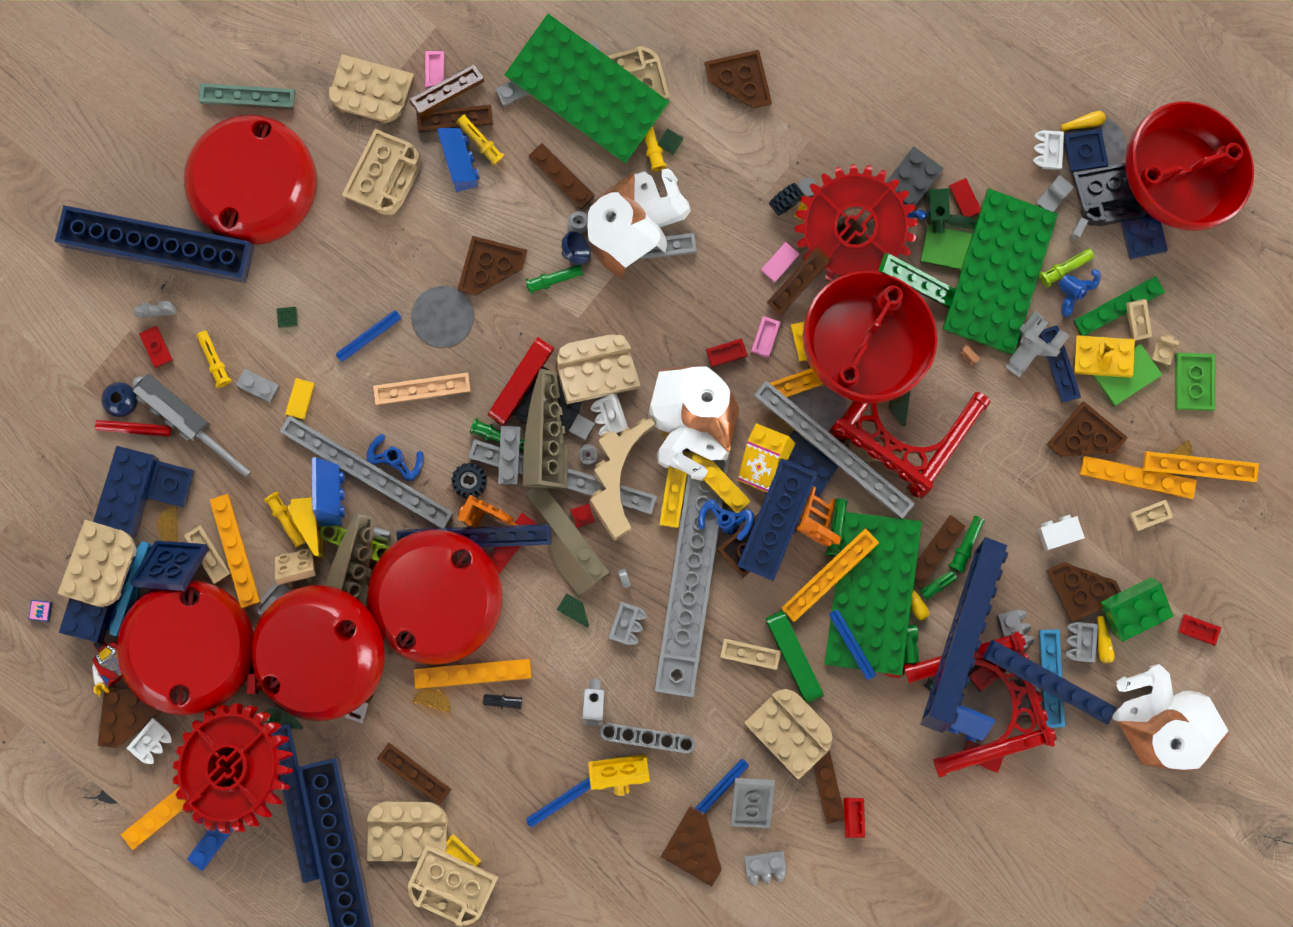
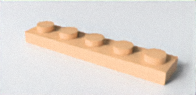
[373,372,471,406]

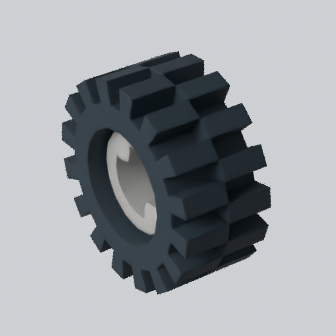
[769,183,805,216]
[451,463,487,498]

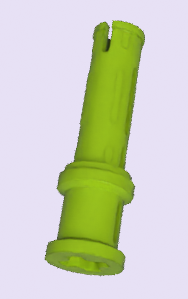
[1039,248,1095,288]

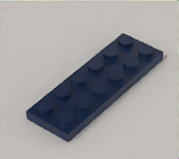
[737,458,817,581]

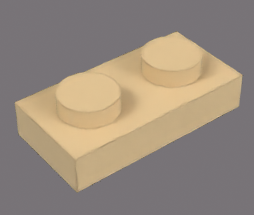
[1126,299,1152,341]
[1129,500,1173,531]

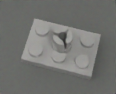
[731,778,775,828]

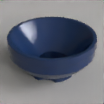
[561,231,591,265]
[101,382,137,417]

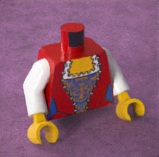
[92,641,123,697]

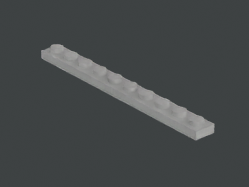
[754,381,915,519]
[279,415,454,528]
[468,440,657,515]

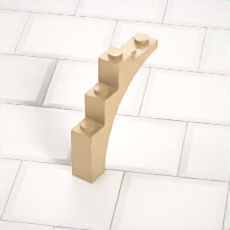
[589,418,655,541]

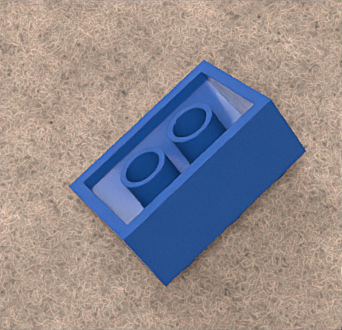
[437,128,480,192]
[312,457,346,527]
[947,705,995,743]

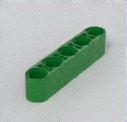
[765,610,824,704]

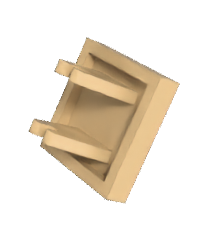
[275,549,315,588]

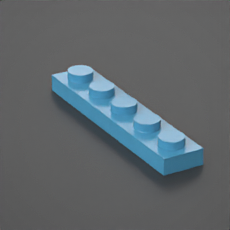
[109,541,152,637]
[1039,629,1065,728]

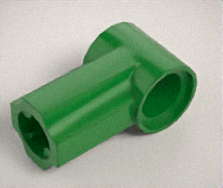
[904,624,919,664]

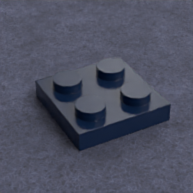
[1064,129,1109,173]
[1121,216,1168,260]
[146,460,195,508]

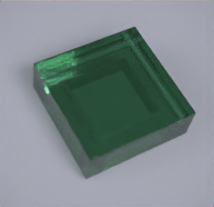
[658,128,683,155]
[277,307,298,328]

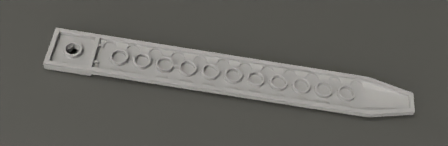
[654,447,731,698]

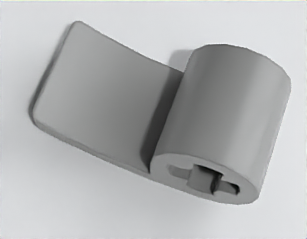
[1037,175,1074,212]

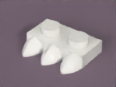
[1033,130,1064,170]
[591,393,628,435]
[126,718,172,764]

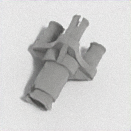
[1005,310,1070,377]

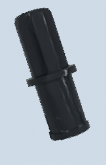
[483,694,522,710]

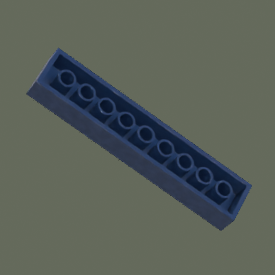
[55,205,254,283]
[59,445,159,644]
[920,537,1008,733]
[297,757,374,927]

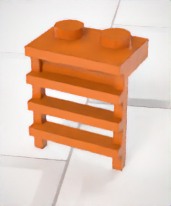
[796,486,841,546]
[457,495,518,527]

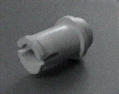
[373,525,391,543]

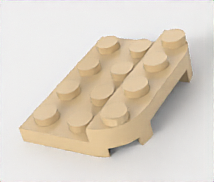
[608,46,670,99]
[329,54,414,124]
[342,129,422,215]
[555,335,641,404]
[58,520,137,607]
[744,689,832,780]
[367,801,447,862]
[408,844,498,926]

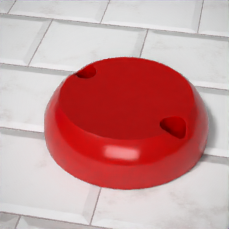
[1125,101,1254,231]
[184,114,317,245]
[802,271,937,403]
[367,529,503,665]
[117,580,254,715]
[251,585,385,721]

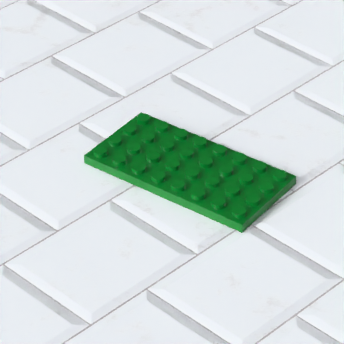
[504,13,670,164]
[942,188,1058,355]
[824,512,922,676]

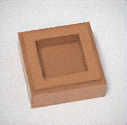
[959,345,980,366]

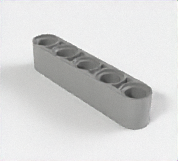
[600,723,695,753]

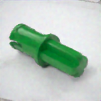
[920,570,957,601]

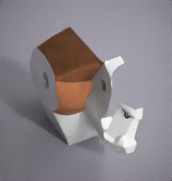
[587,169,691,279]
[648,366,740,481]
[1112,664,1229,771]

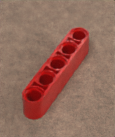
[487,337,554,426]

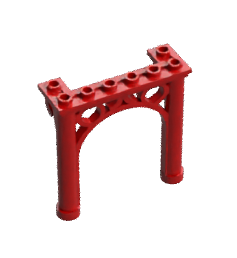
[829,392,991,499]
[904,631,1057,778]

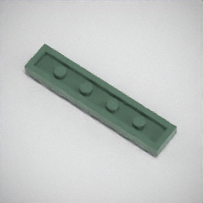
[199,83,295,110]

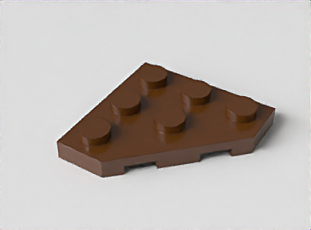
[704,50,772,109]
[457,236,528,296]
[1046,401,1128,457]
[1046,562,1121,623]
[98,688,162,748]
[661,805,722,887]

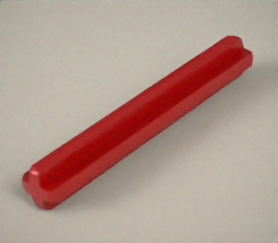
[95,420,172,437]

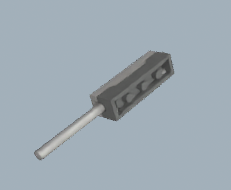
[132,374,251,478]

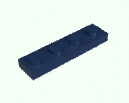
[1039,325,1081,404]

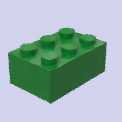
[1100,577,1174,642]

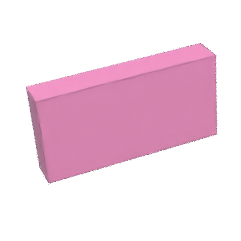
[425,51,445,89]
[761,242,800,283]
[751,316,781,359]

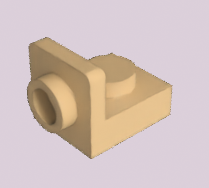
[1151,335,1179,366]

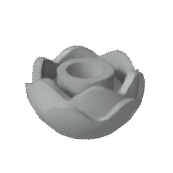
[567,211,588,234]

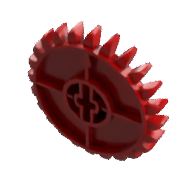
[794,164,918,282]
[172,703,293,834]

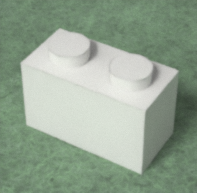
[1037,515,1085,551]

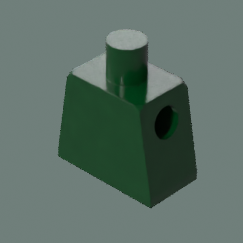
[924,188,950,234]

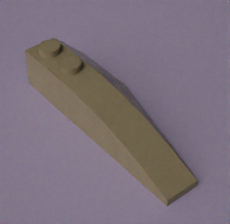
[523,369,568,489]
[526,487,610,596]
[326,513,374,629]

